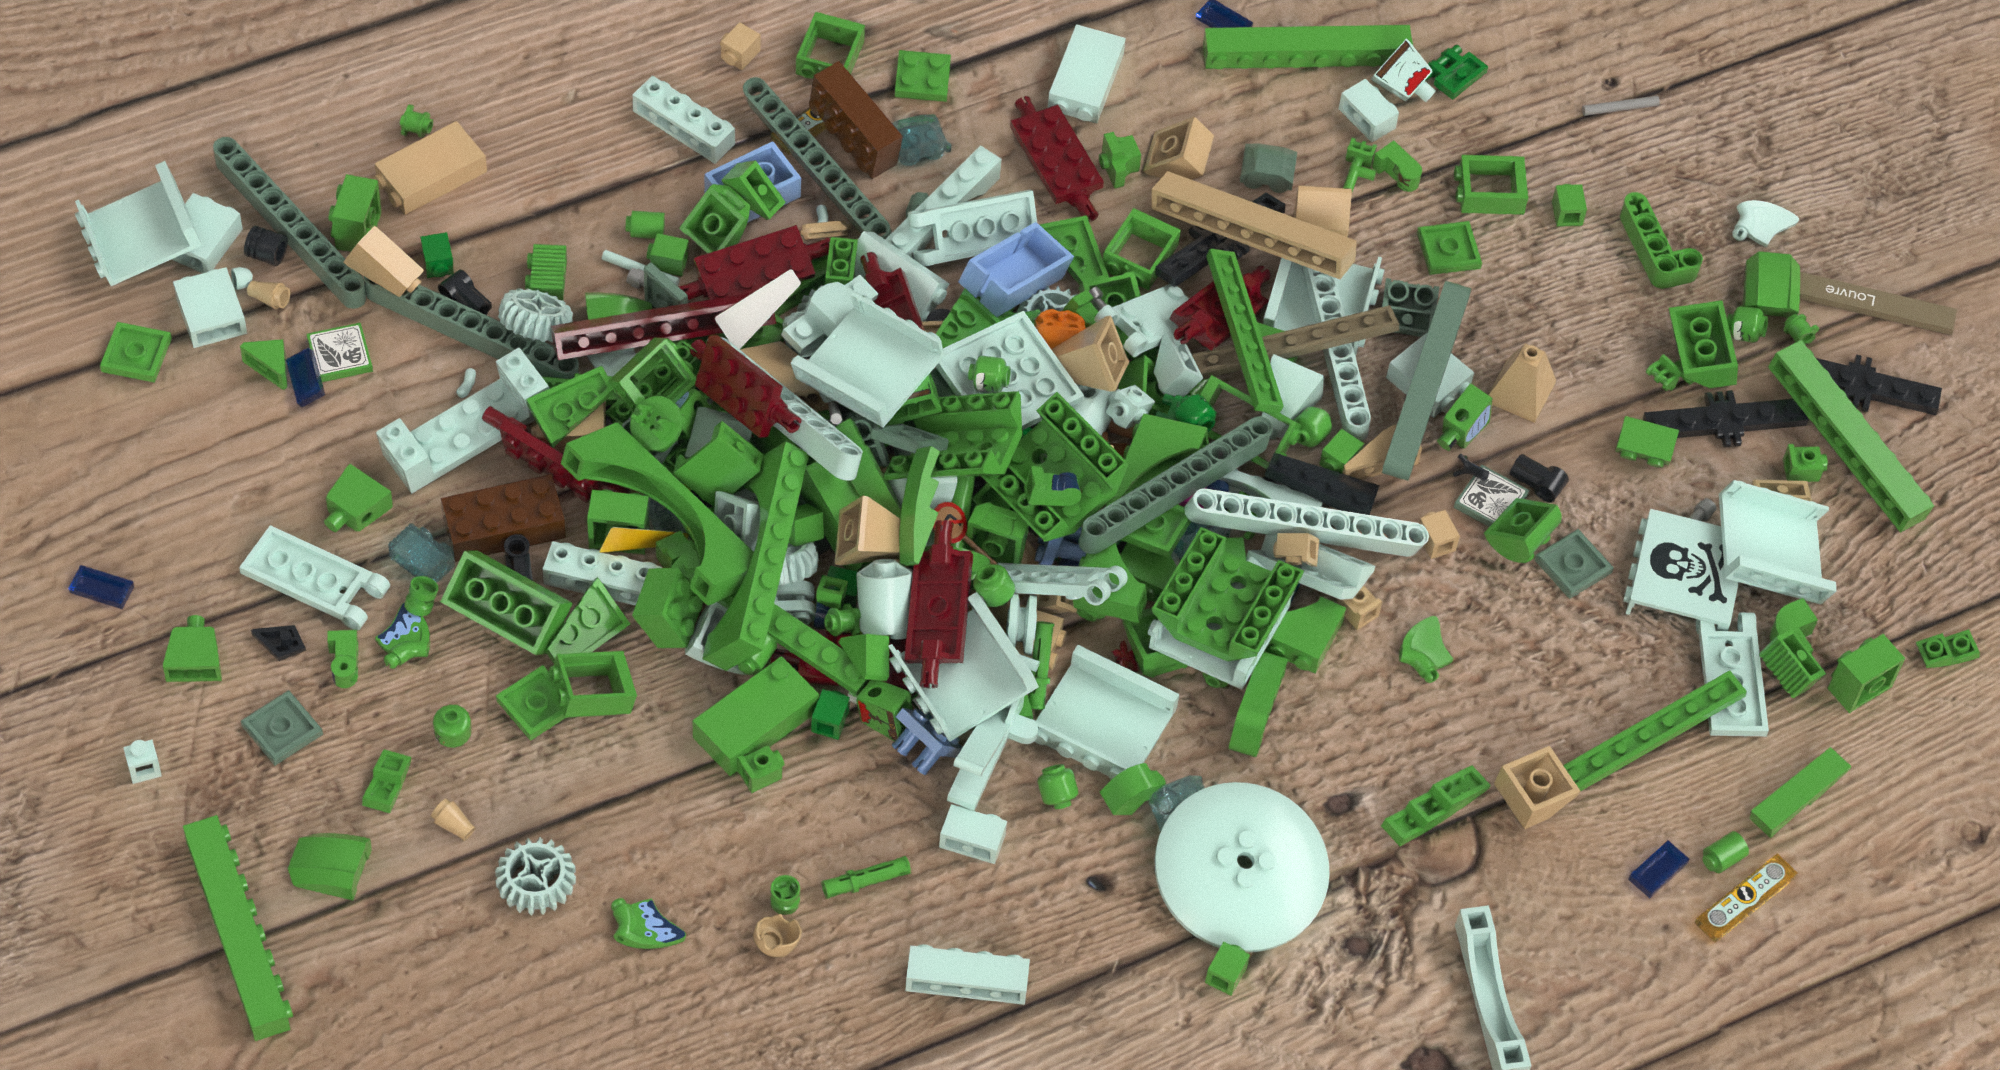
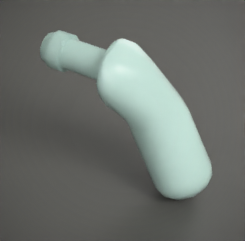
[816,204,829,223]
[456,368,476,398]

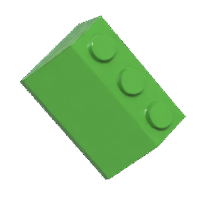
[1669,300,1738,388]

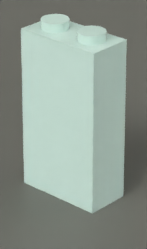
[1048,24,1126,124]
[854,231,949,322]

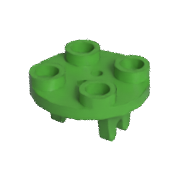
[630,396,685,452]

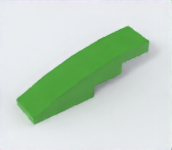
[835,418,902,519]
[899,446,940,566]
[1381,765,1491,847]

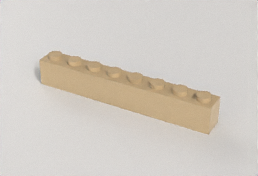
[1152,171,1357,279]

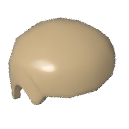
[753,914,802,958]

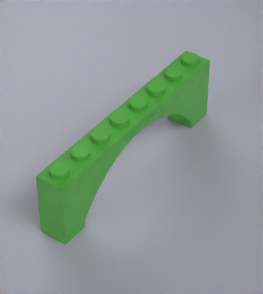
[1073,414,1209,623]
[561,422,754,606]
[702,442,809,671]
[1120,543,1346,674]

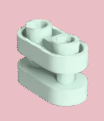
[774,581,815,625]

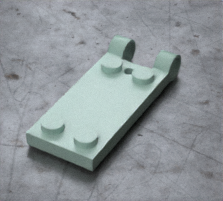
[908,190,1037,266]
[1094,284,1189,357]
[239,525,390,631]
[997,563,1127,605]
[1696,612,1769,737]

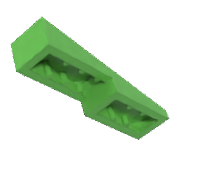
[1750,747,1852,838]

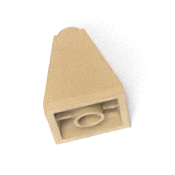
[1052,316,1129,392]
[1488,343,1556,423]
[835,496,900,565]

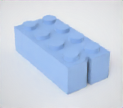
[958,222,1074,317]

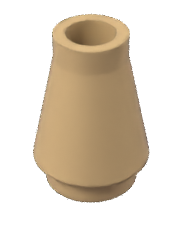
[247,280,290,309]
[431,799,476,841]

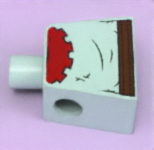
[1371,39,1436,102]

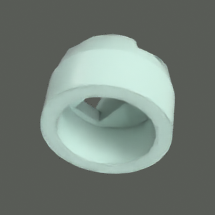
[231,267,253,290]

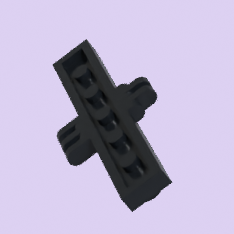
[1155,192,1286,287]
[1816,354,1942,415]
[1643,390,1809,448]

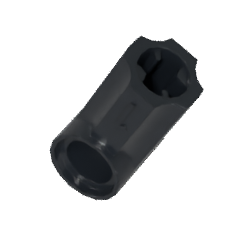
[438,269,492,315]
[1509,454,1569,503]
[504,534,533,581]

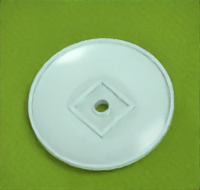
[1154,782,1329,952]

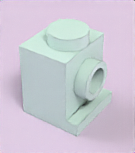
[123,740,162,784]

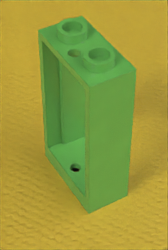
[1201,375,1301,469]

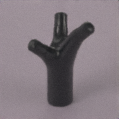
[1453,454,1489,481]

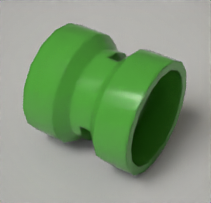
[404,576,439,616]
[770,875,800,915]

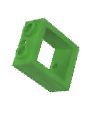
[796,12,865,79]
[1454,155,1528,215]
[1103,208,1181,290]
[607,338,697,418]
[549,651,637,718]

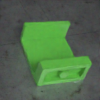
[673,421,763,508]

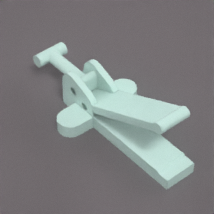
[947,654,1040,811]

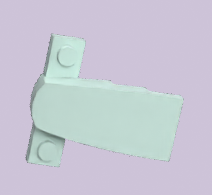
[781,275,878,354]

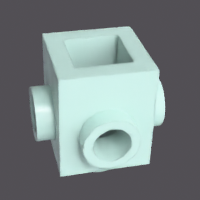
[1106,385,1155,429]

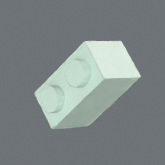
[1339,79,1399,142]
[939,804,1007,864]

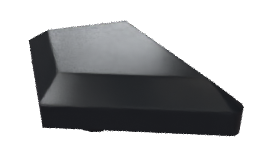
[251,625,306,661]

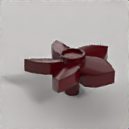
[1111,640,1138,672]

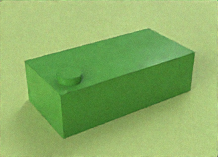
[800,461,873,572]
[440,551,573,655]
[692,656,819,776]

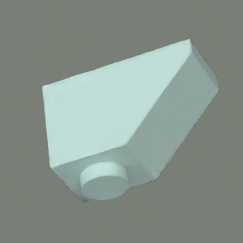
[1154,332,1203,397]

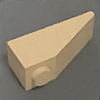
[1342,424,1422,480]

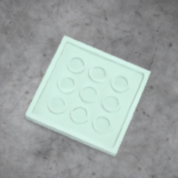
[936,311,1084,430]

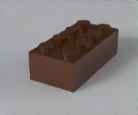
[809,61,903,179]
[441,474,566,562]

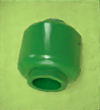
[1175,394,1216,432]

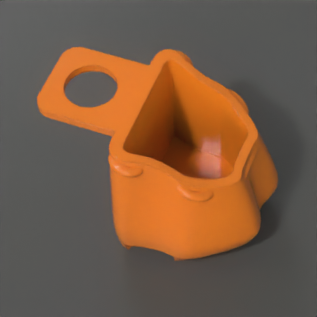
[1034,309,1086,350]

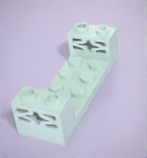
[376,348,549,494]

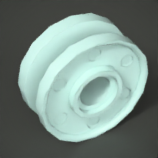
[1006,593,1037,656]

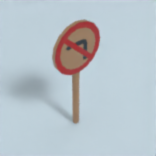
[932,502,998,565]

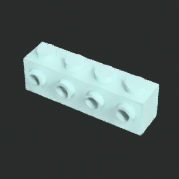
[632,75,735,164]
[543,541,662,606]
[905,944,1030,1005]

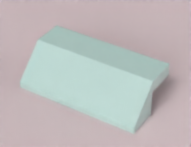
[1246,534,1375,600]

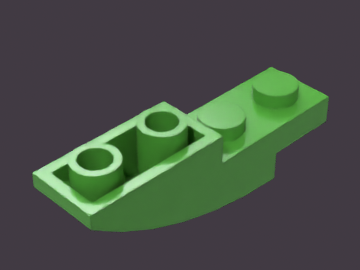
[825,237,858,285]

